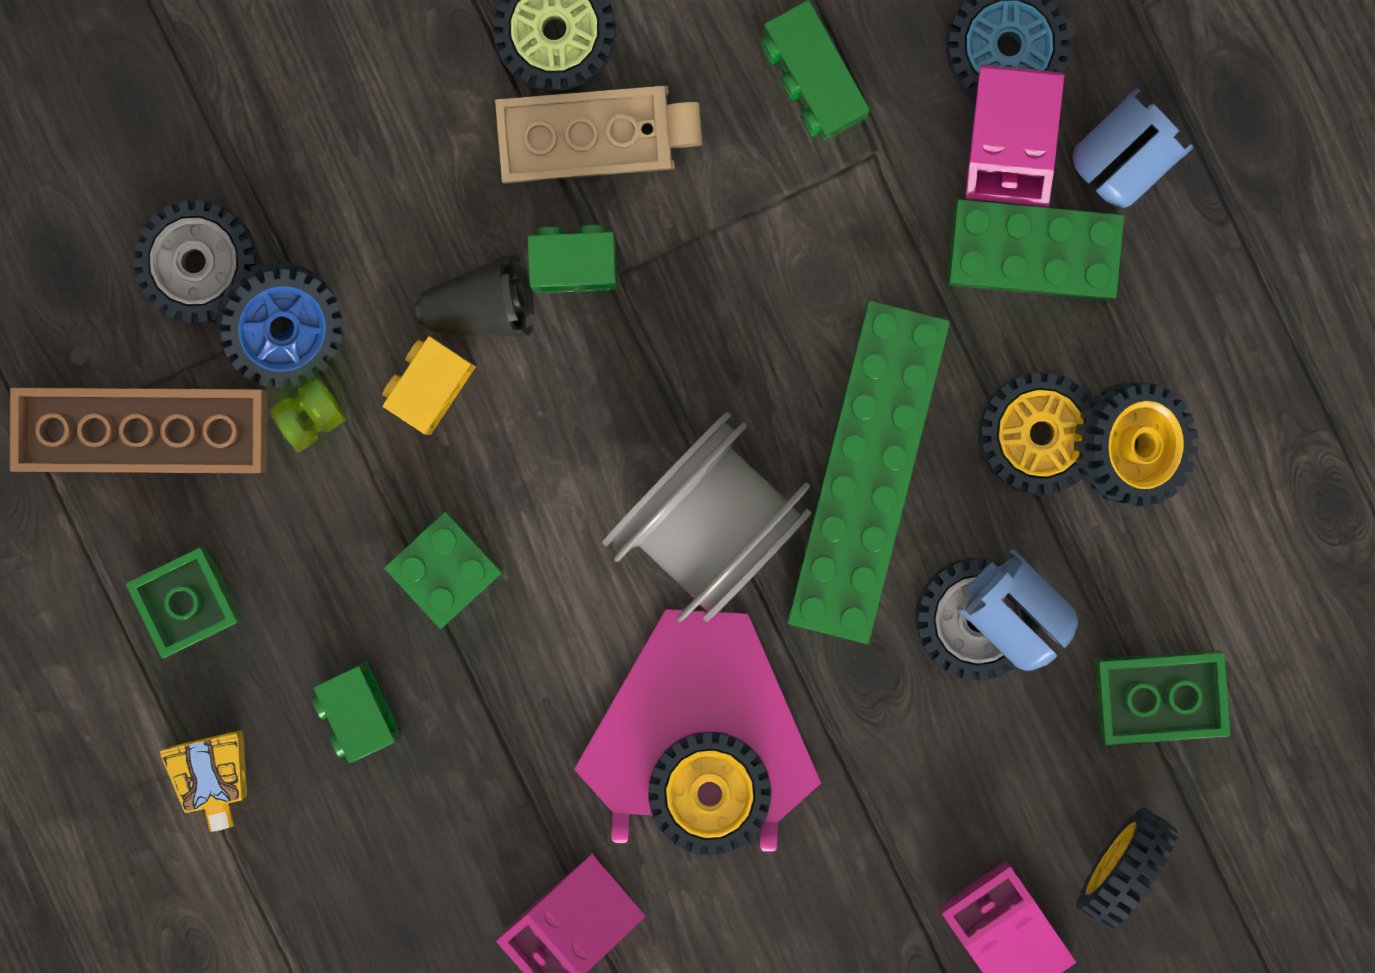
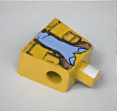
[160,730,247,832]

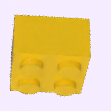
[382,336,476,435]

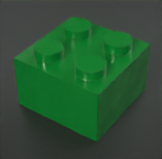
[384,511,504,630]
[126,546,244,659]
[311,661,402,764]

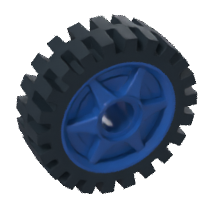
[216,261,343,388]

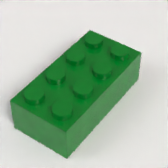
[946,199,1124,301]

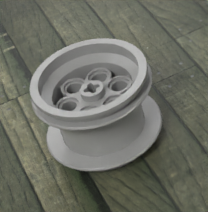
[602,411,812,622]

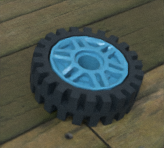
[946,0,1071,98]

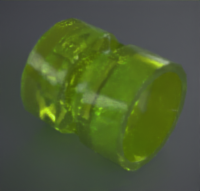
[269,376,347,453]

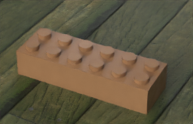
[10,388,268,473]

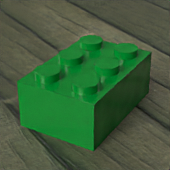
[760,0,870,143]
[528,225,618,294]
[1093,650,1230,745]

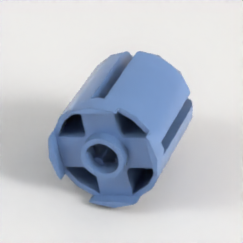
[1072,87,1194,208]
[957,550,1078,671]

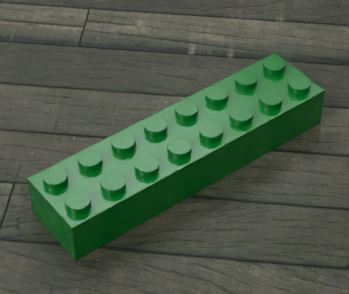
[786,301,950,645]

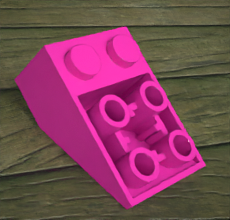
[965,65,1064,207]
[496,854,646,973]
[938,860,1076,973]

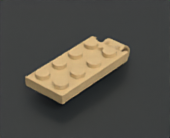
[495,86,703,184]

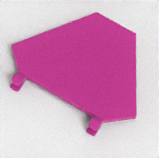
[574,609,821,852]

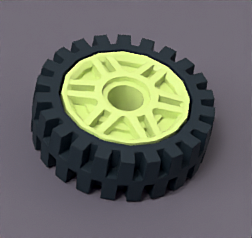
[493,0,616,93]

